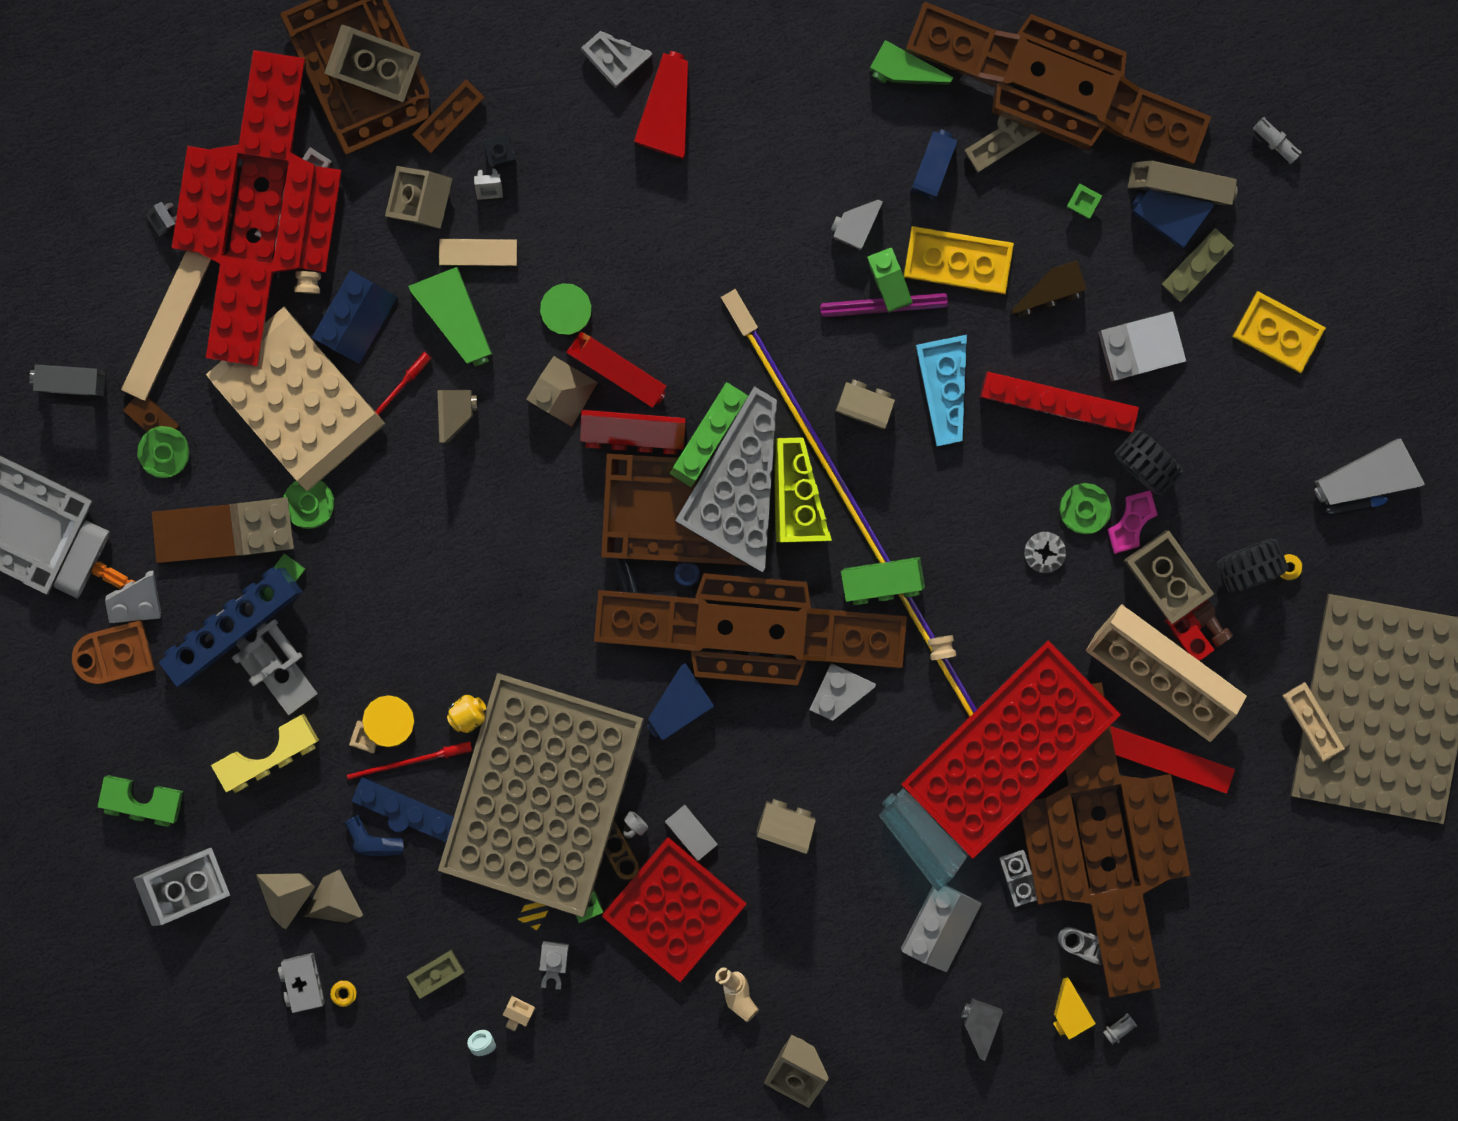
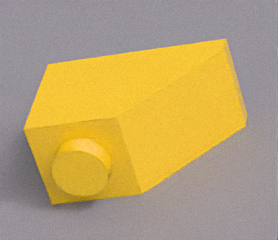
[1053,977,1095,1040]

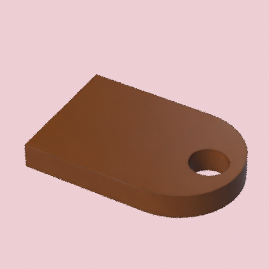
[72,620,155,684]

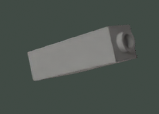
[1314,438,1425,505]

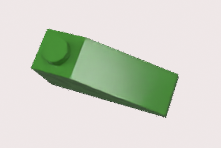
[869,40,953,85]

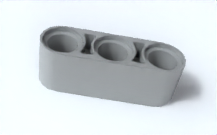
[54,520,110,598]

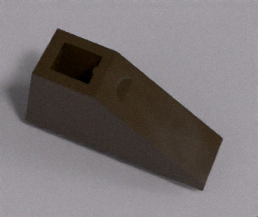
[1010,260,1087,317]

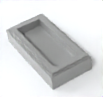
[665,805,718,860]

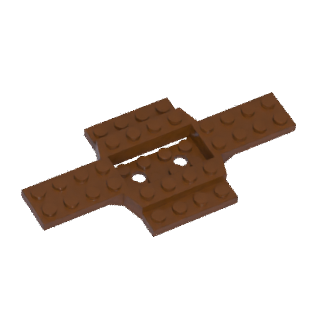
[1020,682,1191,997]

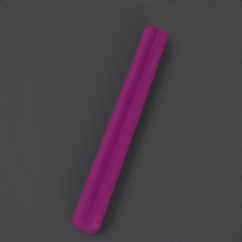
[820,293,948,317]

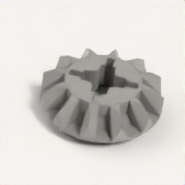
[1024,532,1066,573]

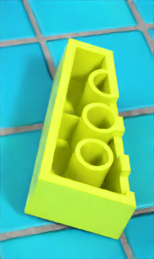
[773,438,832,542]

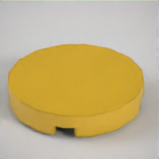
[362,696,414,747]

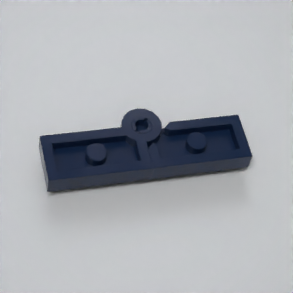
[352,777,454,842]

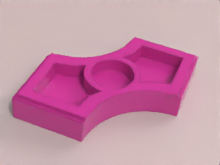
[1107,490,1157,554]

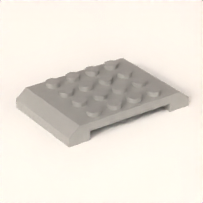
[0,456,93,594]

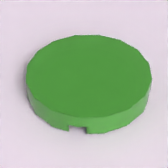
[540,283,592,335]
[137,426,190,478]
[283,481,334,529]
[1059,483,1111,534]

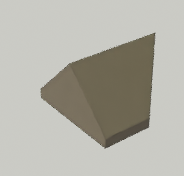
[304,870,363,923]
[256,874,315,929]

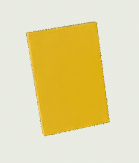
[1232,291,1326,373]

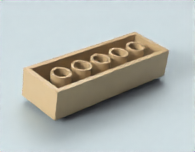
[1086,604,1247,742]

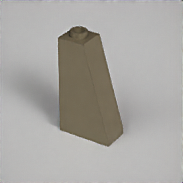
[1128,161,1238,205]

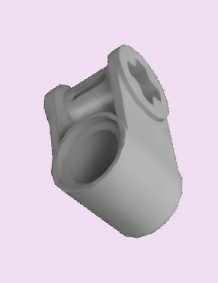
[1058,927,1102,965]

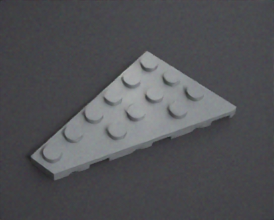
[675,387,777,572]

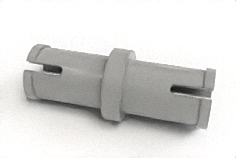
[1253,117,1301,164]

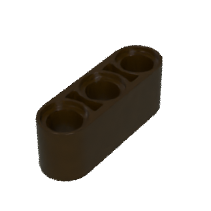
[605,819,639,880]

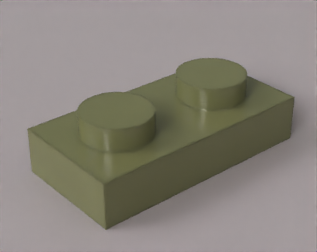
[407,949,465,999]

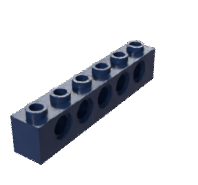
[159,567,303,687]

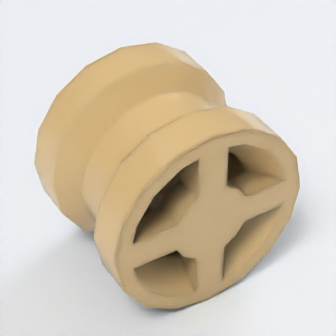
[294,271,321,294]
[928,635,956,660]

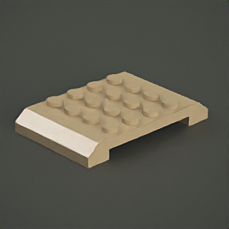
[206,307,385,491]

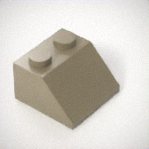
[385,166,452,229]
[835,380,895,429]

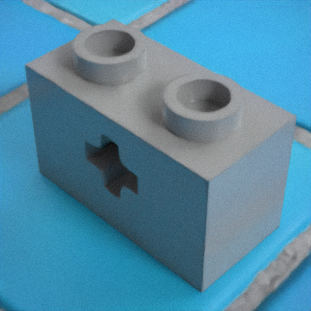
[278,953,325,1013]

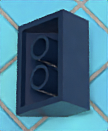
[312,270,398,364]

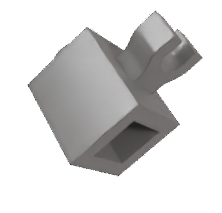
[539,941,569,989]

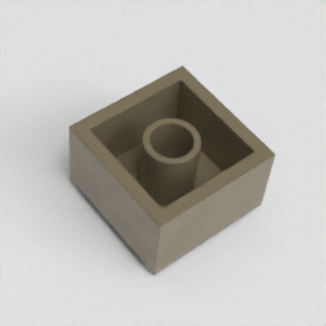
[229,497,294,556]

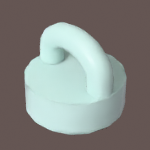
[467,1030,496,1056]

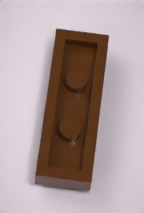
[412,79,485,154]

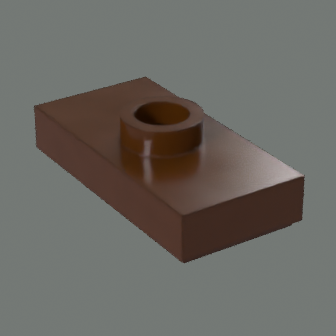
[123,397,180,432]

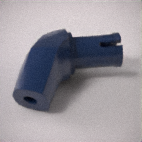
[344,815,403,856]

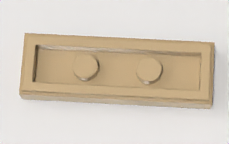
[439,239,517,266]
[1282,682,1345,762]

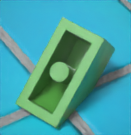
[868,247,913,312]

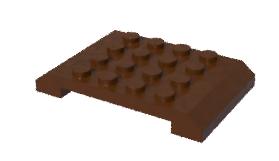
[601,454,749,565]

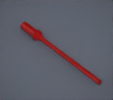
[375,352,432,415]
[347,741,473,780]

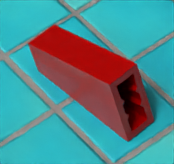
[634,51,688,160]
[566,331,666,408]

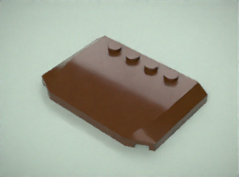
[280,0,429,156]

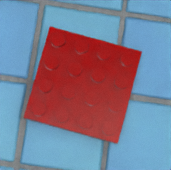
[601,837,747,982]

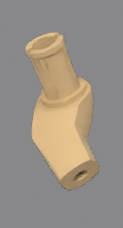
[715,968,759,1022]

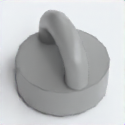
[622,811,648,838]

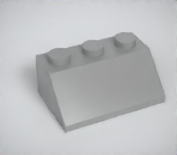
[901,880,982,972]

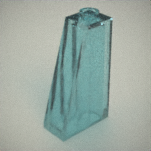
[879,789,969,891]

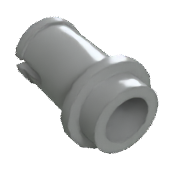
[1103,1013,1137,1045]

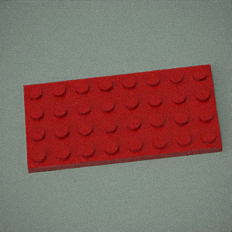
[901,640,1121,859]

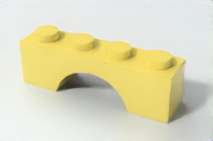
[211,714,319,793]

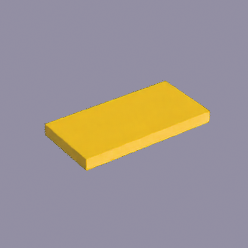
[903,226,1014,295]

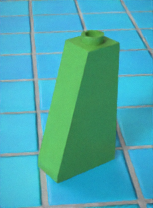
[409,267,492,367]

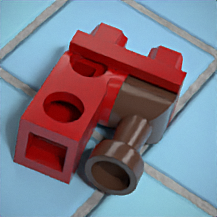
[1163,599,1233,661]

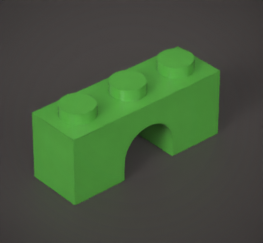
[98,775,183,826]

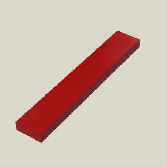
[1110,726,1235,793]

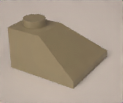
[526,356,598,426]
[438,390,478,443]
[764,1035,829,1108]

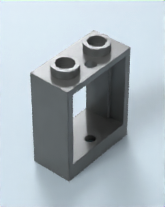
[30,365,106,396]

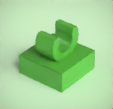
[1067,184,1102,219]

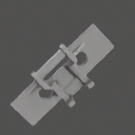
[216,596,318,715]

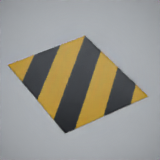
[517,900,550,930]

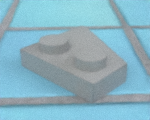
[581,31,652,88]
[809,663,876,721]

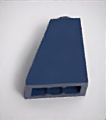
[910,129,958,201]
[1131,190,1214,249]
[647,662,714,741]

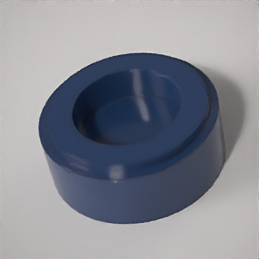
[674,562,700,587]

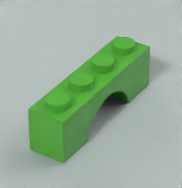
[670,382,748,488]

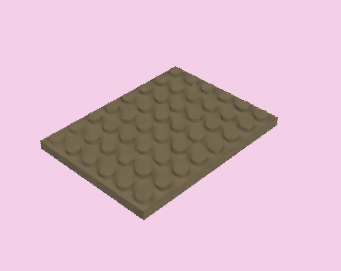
[1290,594,1458,824]
[438,673,644,917]

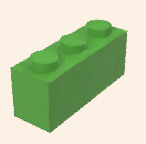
[841,557,925,605]

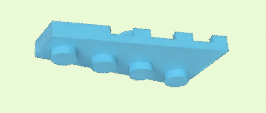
[916,335,967,446]

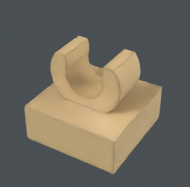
[503,996,535,1031]

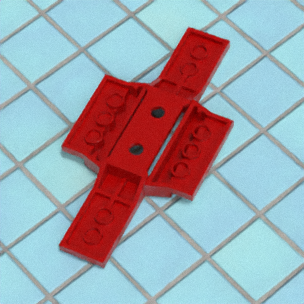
[172,50,342,366]

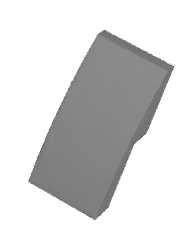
[999,850,1037,907]

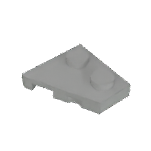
[105,571,161,623]

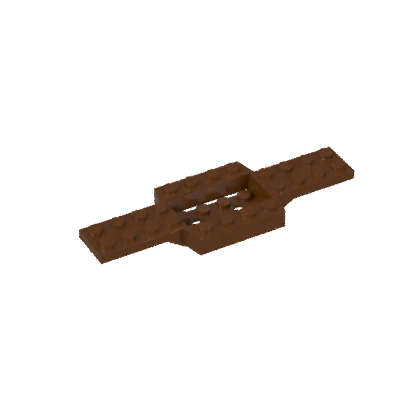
[905,1,1211,166]
[594,573,907,685]

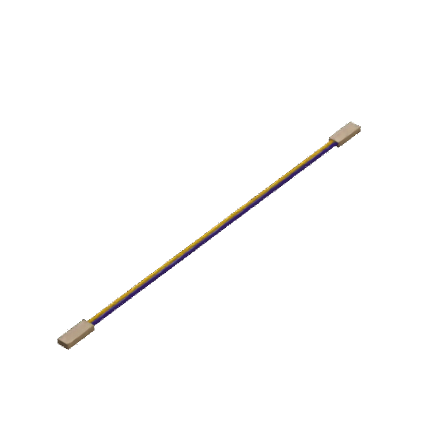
[721,289,977,717]

